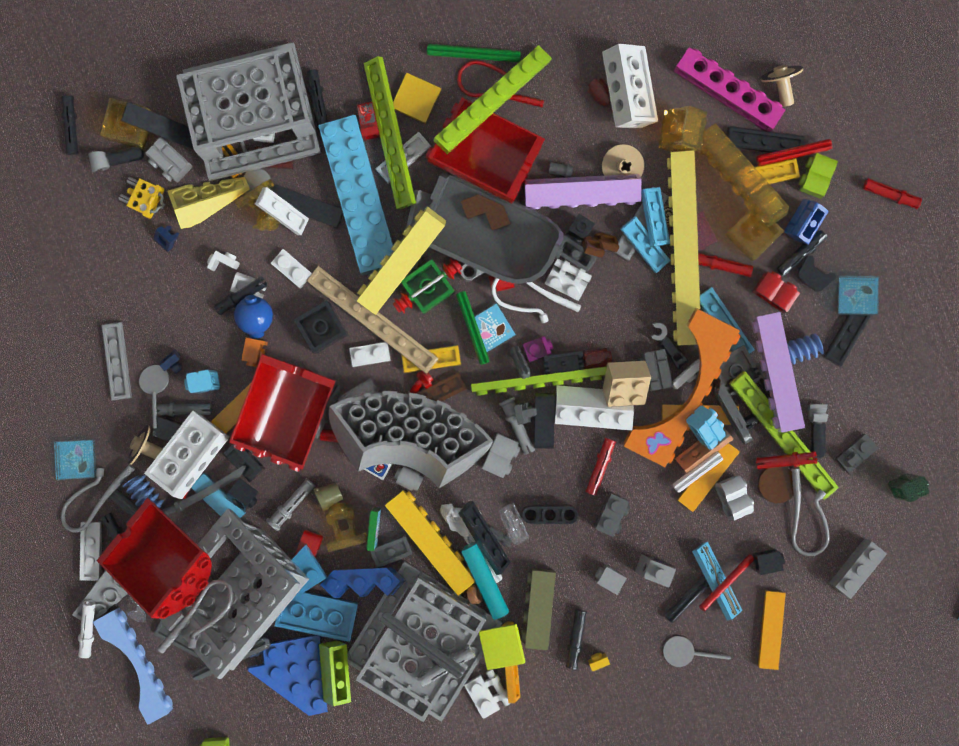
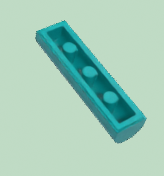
[461,542,509,620]

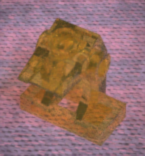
[235,179,281,231]
[326,502,367,552]

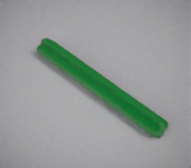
[427,44,521,62]

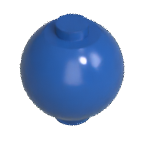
[234,295,273,339]

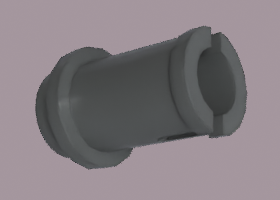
[549,162,573,178]

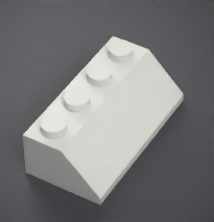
[554,385,634,430]

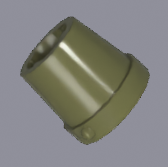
[313,482,343,512]

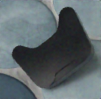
[797,255,836,292]

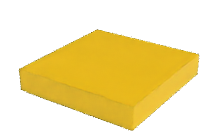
[393,73,441,124]

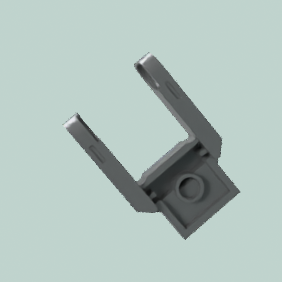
[714,345,771,445]

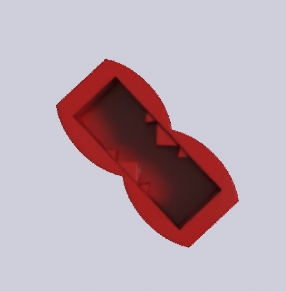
[752,271,800,313]

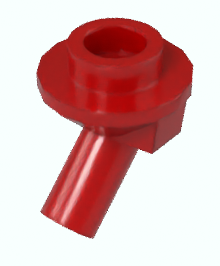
[410,370,433,394]

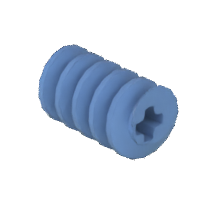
[787,333,823,365]
[122,475,164,508]

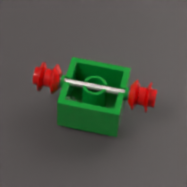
[392,258,463,314]

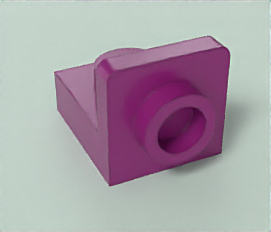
[522,336,553,362]

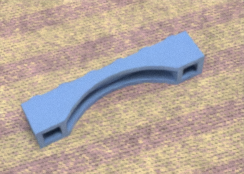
[93,608,173,725]

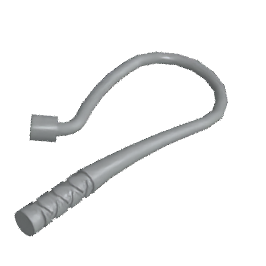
[61,464,135,532]
[791,467,830,556]
[157,579,233,653]

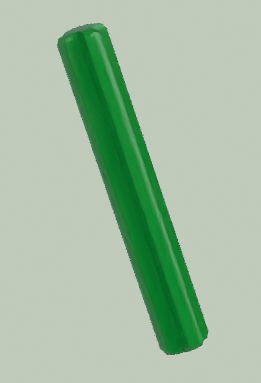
[456,291,490,365]

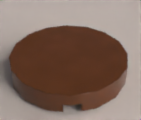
[758,467,794,503]

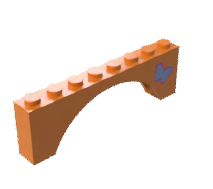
[623,308,740,467]

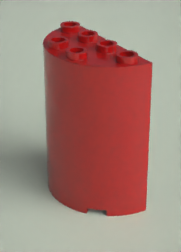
[425,97,545,204]
[229,354,336,472]
[96,498,212,619]

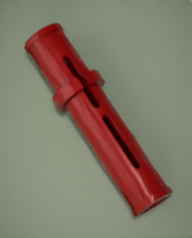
[862,178,922,210]
[698,252,753,278]
[585,438,616,496]
[756,451,817,469]

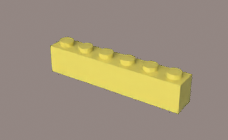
[357,206,446,315]

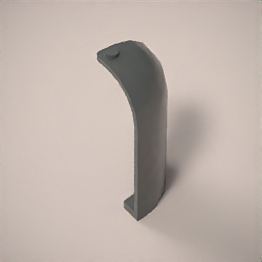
[423,170,564,284]

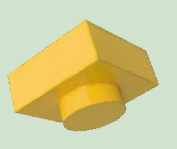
[588,653,610,672]

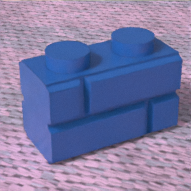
[784,199,829,245]

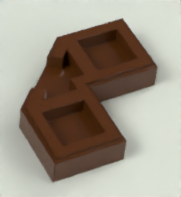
[461,194,511,231]
[582,232,619,258]

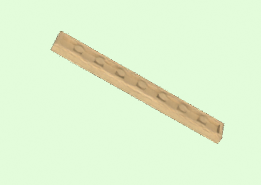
[306,266,438,374]

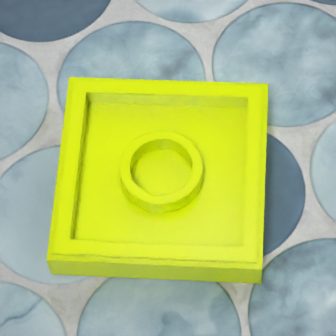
[479,624,525,670]

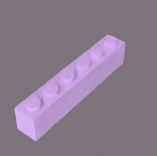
[524,174,641,209]
[752,312,805,432]

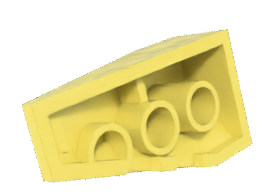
[167,177,250,229]

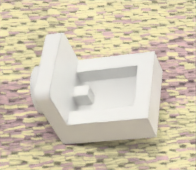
[207,251,240,271]

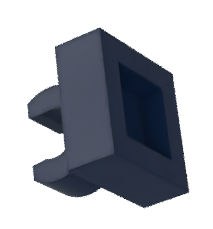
[154,226,179,252]
[160,350,182,374]

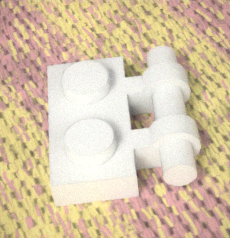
[545,258,592,301]
[464,669,511,719]

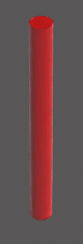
[699,554,755,611]

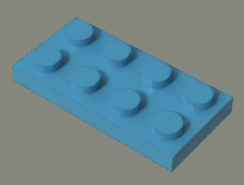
[275,592,359,642]

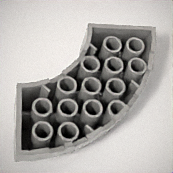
[329,391,493,488]

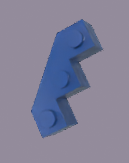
[321,567,406,598]

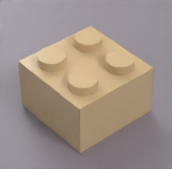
[602,361,651,407]

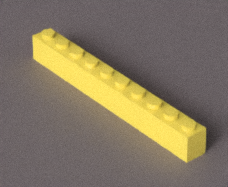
[667,151,700,345]

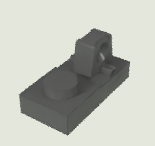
[514,402,537,425]
[835,434,878,473]

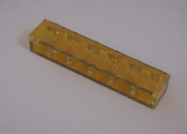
[696,123,789,228]

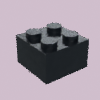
[294,300,349,354]

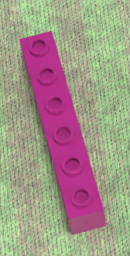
[673,47,785,132]

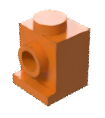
[241,338,268,367]

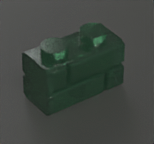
[888,473,930,503]

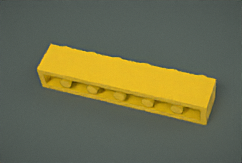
[385,490,475,596]

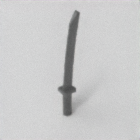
[162,465,246,516]

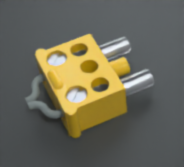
[119,177,165,219]

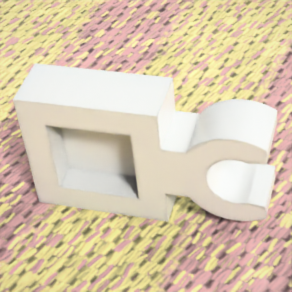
[230,272,267,298]

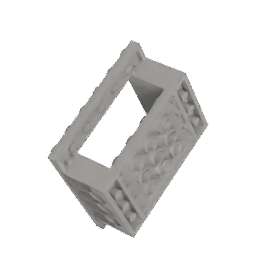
[176,42,321,181]
[180,508,309,679]
[347,561,502,722]

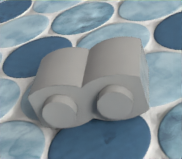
[482,433,521,478]
[715,476,754,520]

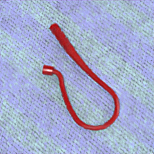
[457,60,544,108]

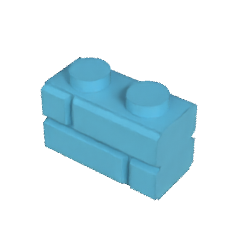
[184,370,221,393]
[686,406,726,450]

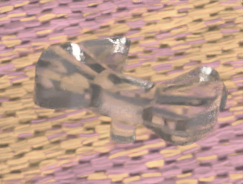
[127,596,147,622]

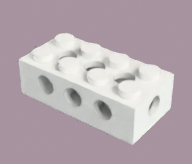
[602,44,658,128]
[144,411,229,499]

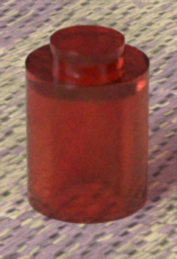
[583,348,612,369]

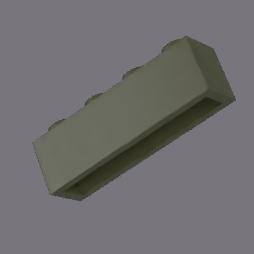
[521,568,556,650]

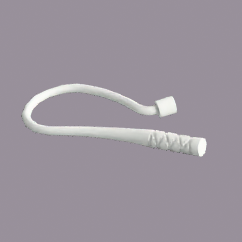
[492,278,581,323]

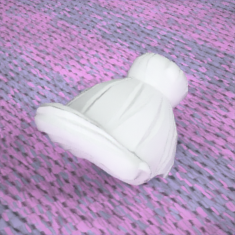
[440,504,482,537]

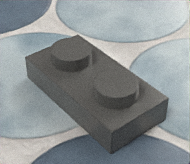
[370,536,413,568]

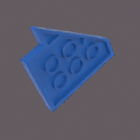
[247,635,328,716]

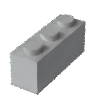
[829,539,887,599]

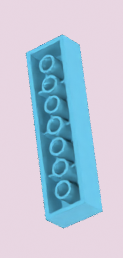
[318,115,393,276]

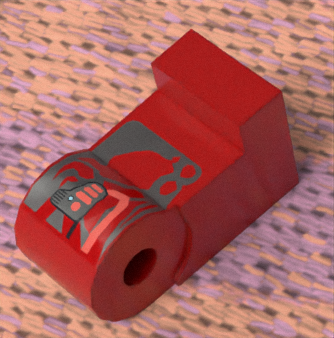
[357,101,380,141]

